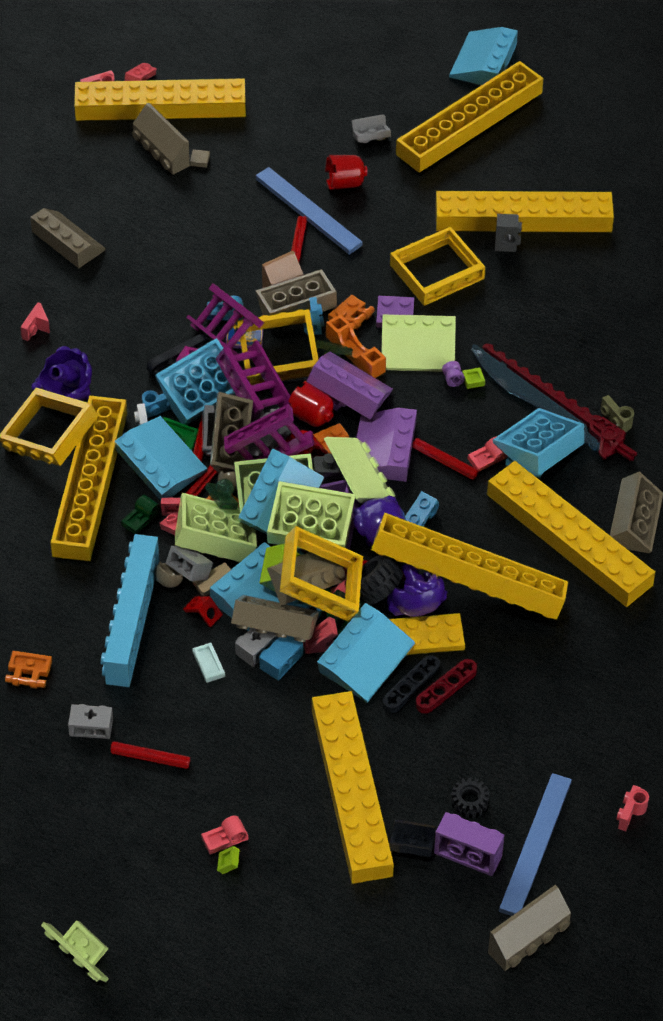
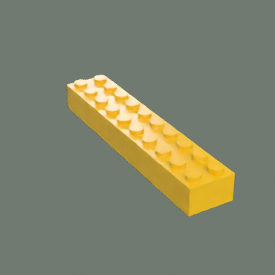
[396,61,543,173]
[74,79,246,121]
[436,191,614,232]
[51,395,127,561]
[487,461,655,607]
[371,512,568,620]
[312,691,394,884]

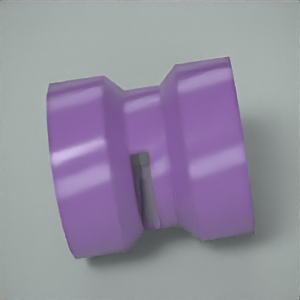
[442,361,465,387]

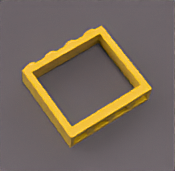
[390,227,485,306]
[237,309,319,385]
[0,388,98,466]
[280,526,363,621]

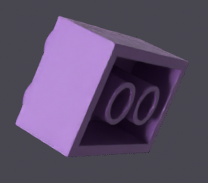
[434,812,504,876]

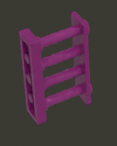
[186,283,264,355]
[216,340,291,420]
[224,404,314,461]

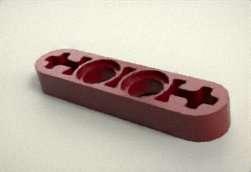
[416,659,477,714]

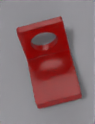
[183,596,223,627]

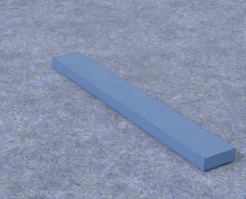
[256,167,362,255]
[499,773,572,916]

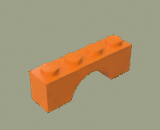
[326,314,386,378]

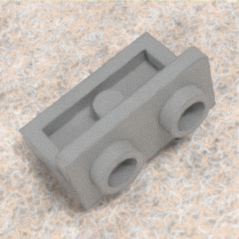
[352,114,391,143]

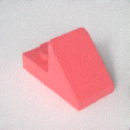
[20,303,50,341]
[303,617,338,654]

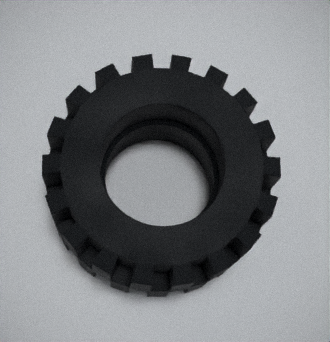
[360,555,403,605]

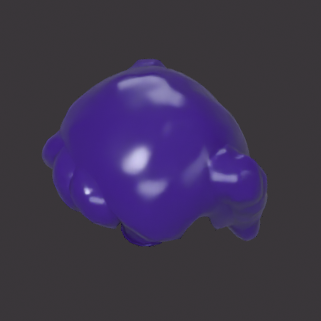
[31,346,92,401]
[353,495,406,547]
[387,563,448,617]

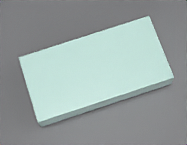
[192,643,225,683]

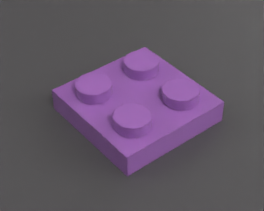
[376,296,414,328]

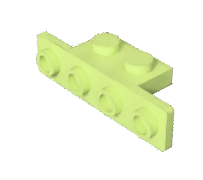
[41,920,109,982]

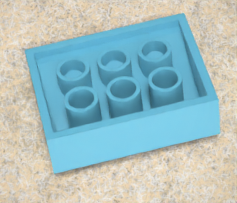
[449,27,518,85]
[155,338,235,425]
[493,408,584,476]
[115,416,208,501]
[238,448,324,535]
[210,542,280,631]
[317,603,415,703]

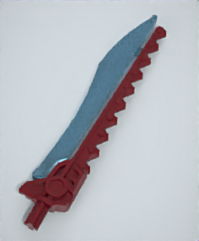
[472,343,637,461]

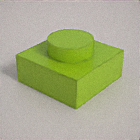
[462,367,485,389]
[217,846,240,874]

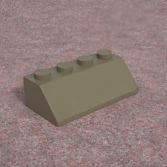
[132,103,190,175]
[30,208,105,268]
[256,269,337,329]
[210,392,253,473]
[610,471,663,553]
[267,552,347,605]
[231,595,320,642]
[488,885,571,971]

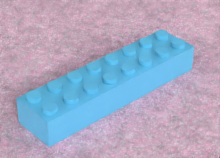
[101,534,160,687]

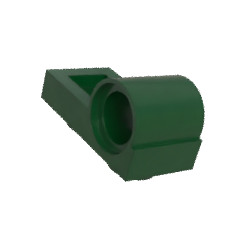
[121,495,162,534]

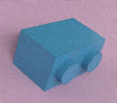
[259,635,303,681]

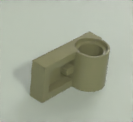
[600,395,634,432]

